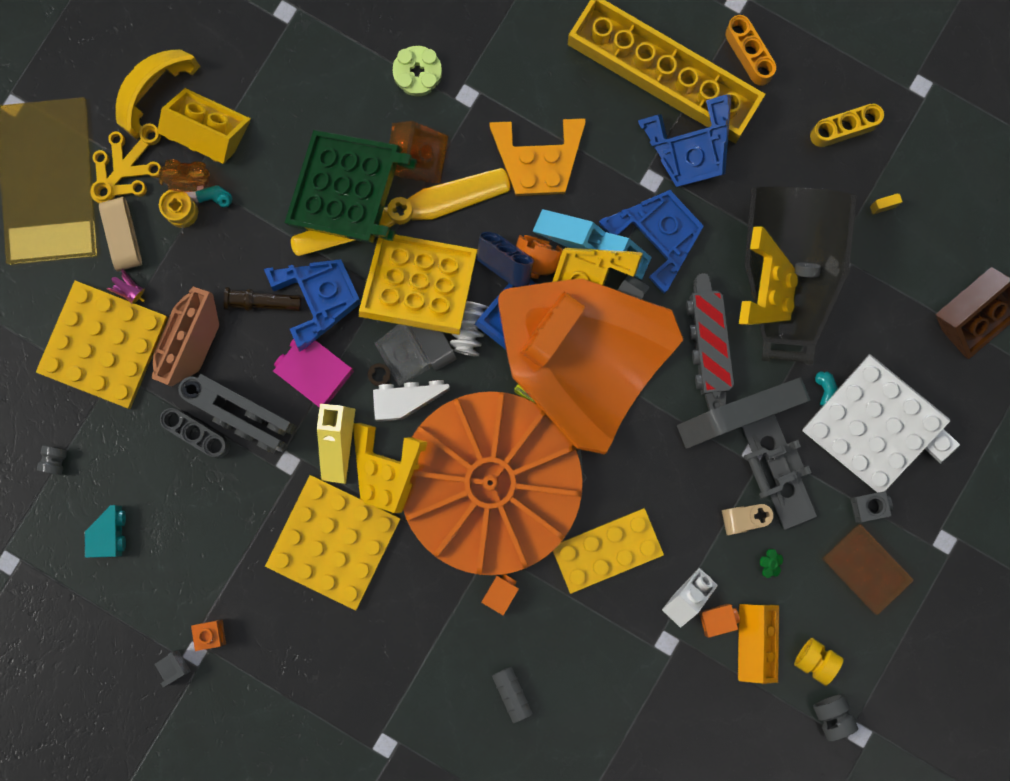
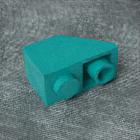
[85,505,126,558]

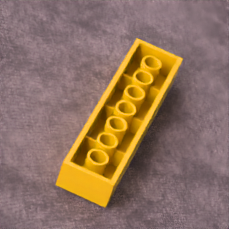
[567,0,765,144]

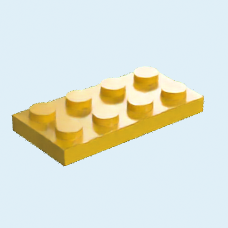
[553,508,664,594]

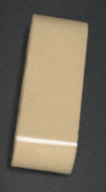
[99,197,142,272]

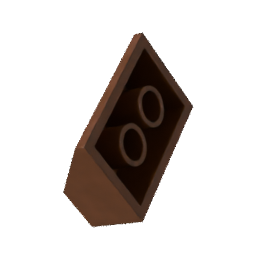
[935,267,1010,359]

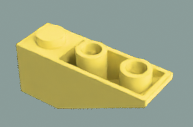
[317,404,355,484]

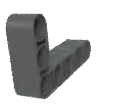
[677,377,811,449]

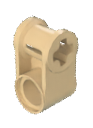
[721,504,773,535]

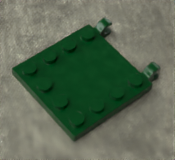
[284,130,418,244]

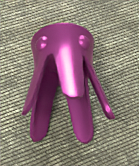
[107,269,145,304]

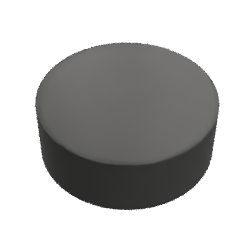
[795,262,821,277]

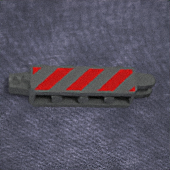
[686,273,734,411]

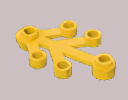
[90,123,163,203]

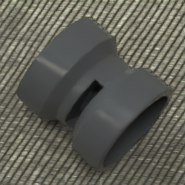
[36,446,67,475]

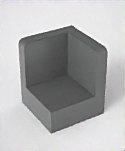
[155,650,191,688]

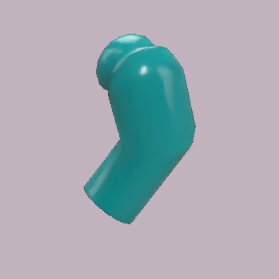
[196,185,232,207]
[815,371,838,406]

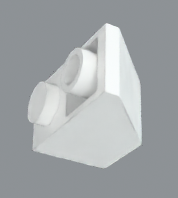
[662,568,718,628]

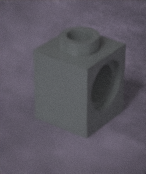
[850,491,893,523]

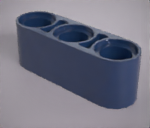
[476,232,534,287]

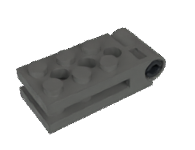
[179,374,297,454]

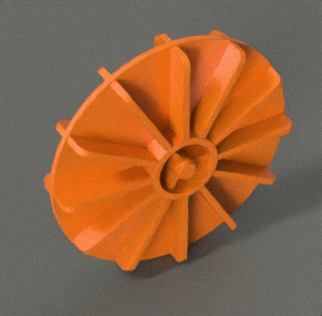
[403,392,582,575]

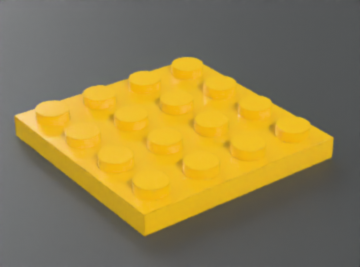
[359,234,477,335]
[36,281,169,409]
[265,475,401,611]

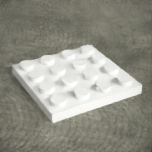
[802,354,950,493]

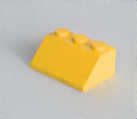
[157,88,251,164]

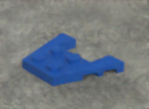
[638,94,731,187]
[599,190,703,294]
[264,259,361,352]

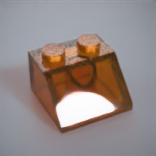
[389,121,448,184]

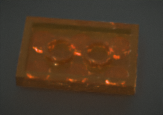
[822,524,914,615]

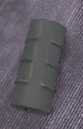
[492,666,533,723]

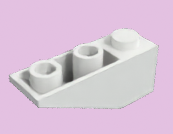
[373,380,450,422]

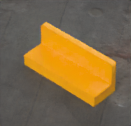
[738,604,779,684]

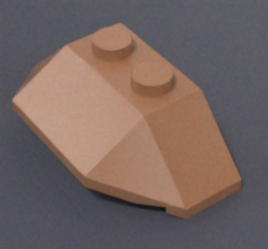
[152,286,219,387]

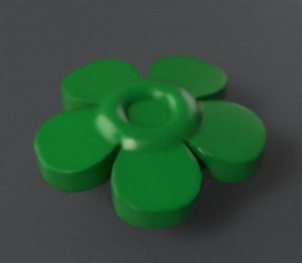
[760,549,783,578]

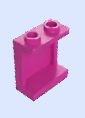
[273,339,354,408]

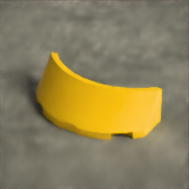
[116,50,200,140]

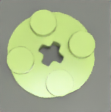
[393,46,442,96]

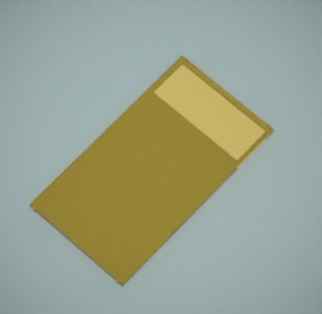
[0,97,97,265]

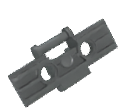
[742,415,817,530]

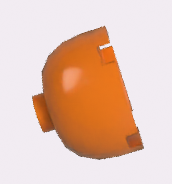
[516,235,563,279]

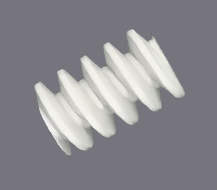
[450,301,488,356]

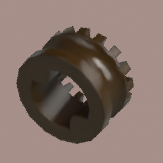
[368,363,391,386]

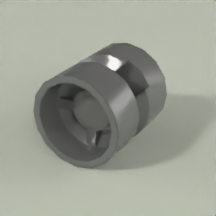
[813,694,858,741]

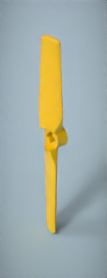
[291,168,510,256]

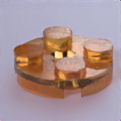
[159,159,210,192]

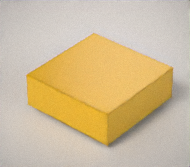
[870,193,902,215]

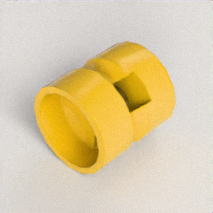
[159,189,199,228]
[794,638,844,686]

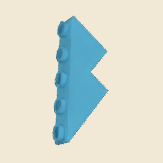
[533,209,652,279]

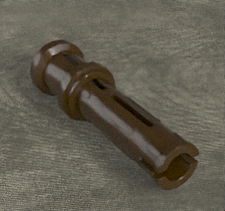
[223,287,301,312]

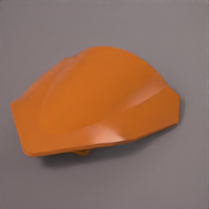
[498,279,684,454]

